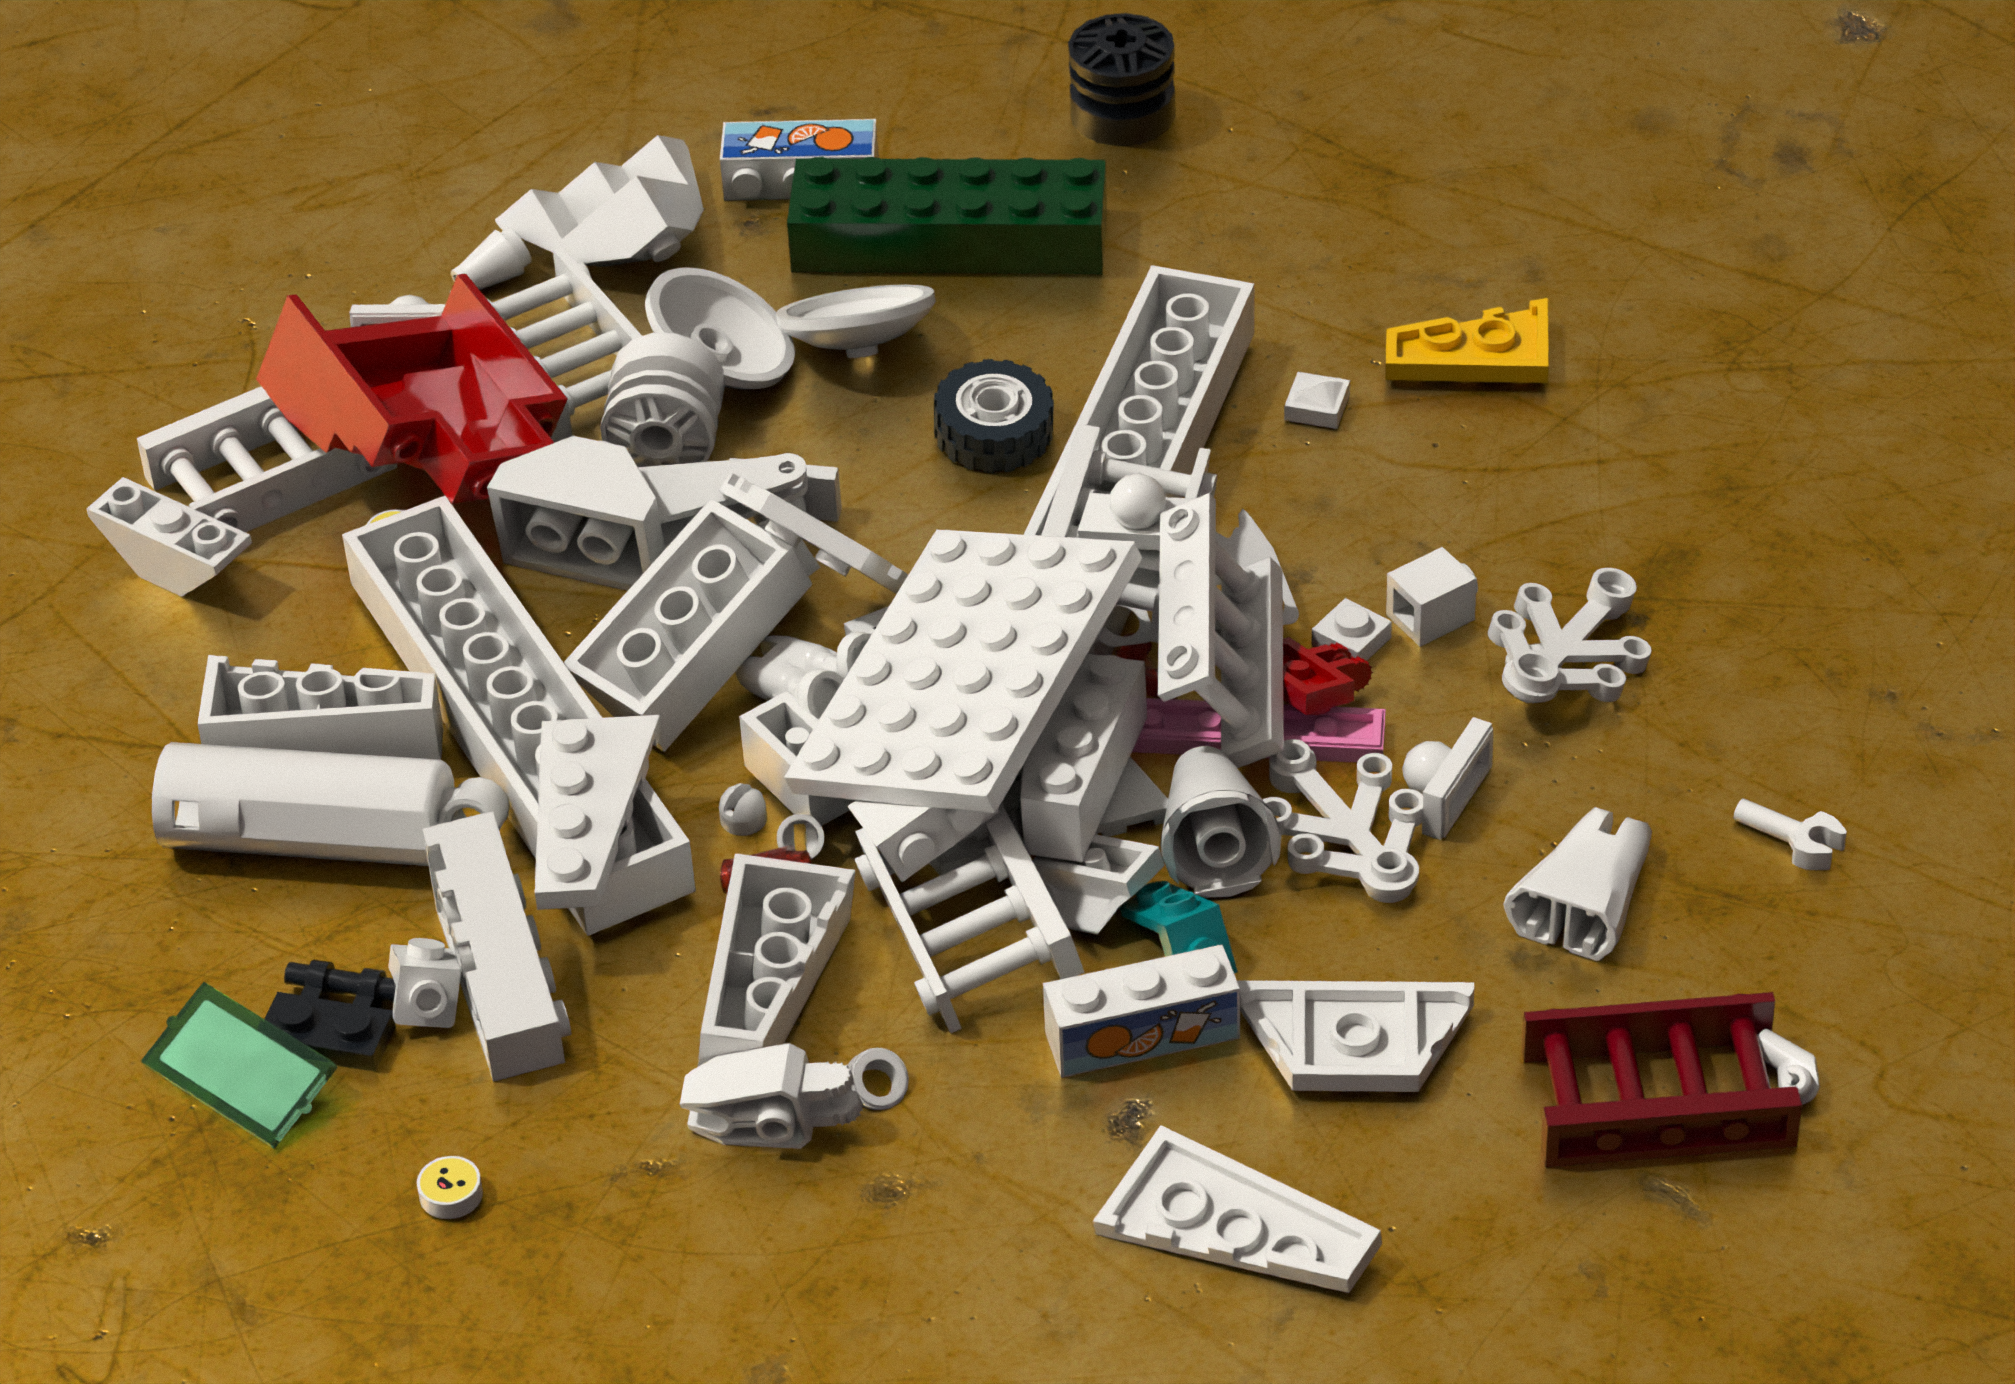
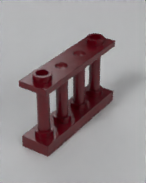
[1522,992,1802,1168]

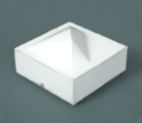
[1284,372,1350,429]

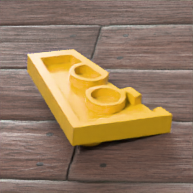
[1385,297,1549,384]

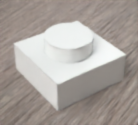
[1311,598,1392,661]

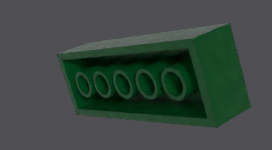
[787,157,1107,274]

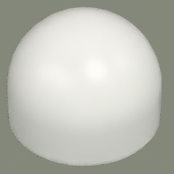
[848,1048,909,1110]

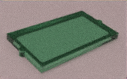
[141,982,338,1149]

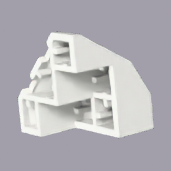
[495,135,704,267]

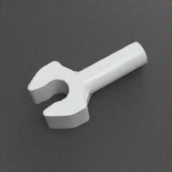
[1733,798,1847,870]

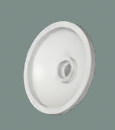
[645,268,795,390]
[776,285,935,358]

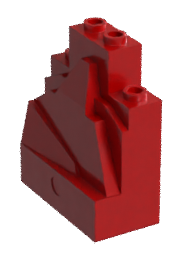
[256,274,568,504]

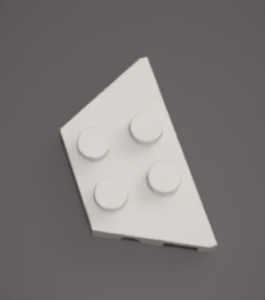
[1237,980,1474,1092]

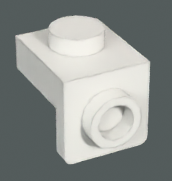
[388,938,461,1028]

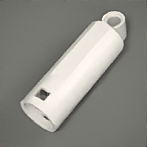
[152,742,510,866]

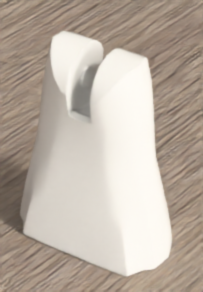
[1503,807,1652,961]

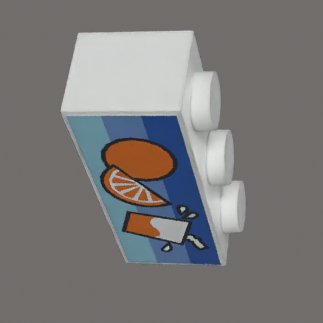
[720,119,879,201]
[1043,945,1240,1078]

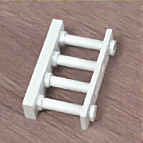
[449,246,642,443]
[137,386,398,532]
[1041,423,1217,643]
[1158,493,1284,768]
[854,802,1084,1033]

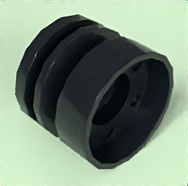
[1068,13,1175,147]

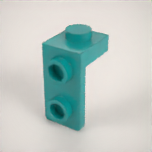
[1120,881,1238,973]

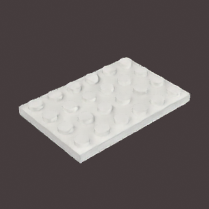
[784,529,1142,813]

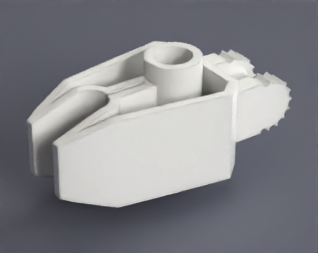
[680,1043,863,1149]

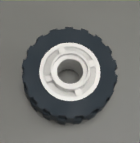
[934,359,1054,473]

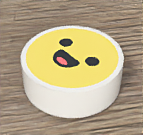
[417,1156,483,1219]

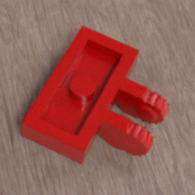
[1283,637,1373,715]

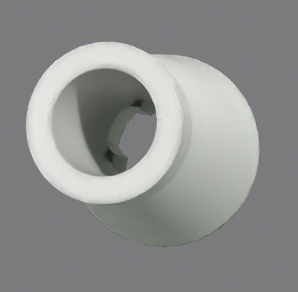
[451,228,531,290]

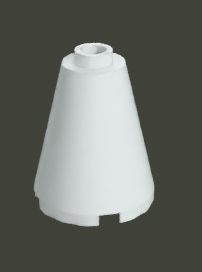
[1160,746,1281,897]

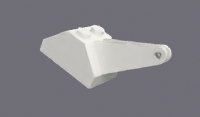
[487,436,809,591]

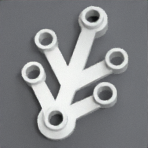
[1487,568,1652,703]
[1263,739,1423,903]

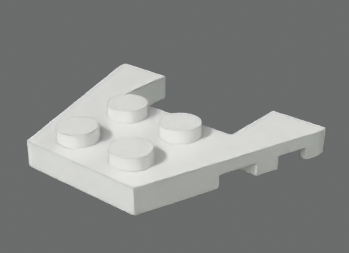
[719,472,909,594]

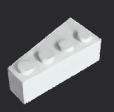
[1020,654,1147,862]
[198,655,444,760]
[422,811,571,1082]
[698,853,855,1066]

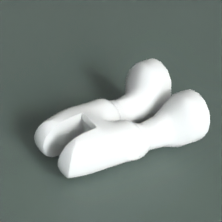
[736,632,872,720]

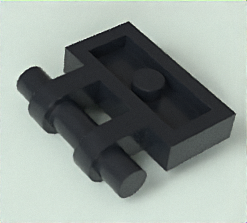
[258,959,396,1072]

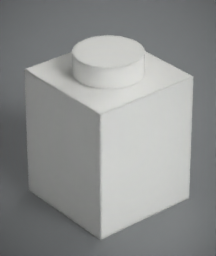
[1386,547,1478,647]

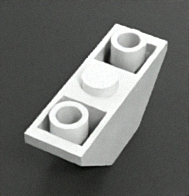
[86,477,252,597]

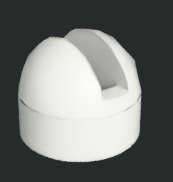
[719,783,767,836]
[777,814,824,862]

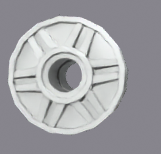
[600,333,725,467]

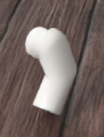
[1758,1029,1820,1105]

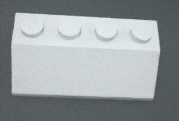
[563,499,812,752]

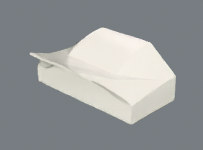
[1032,834,1165,935]

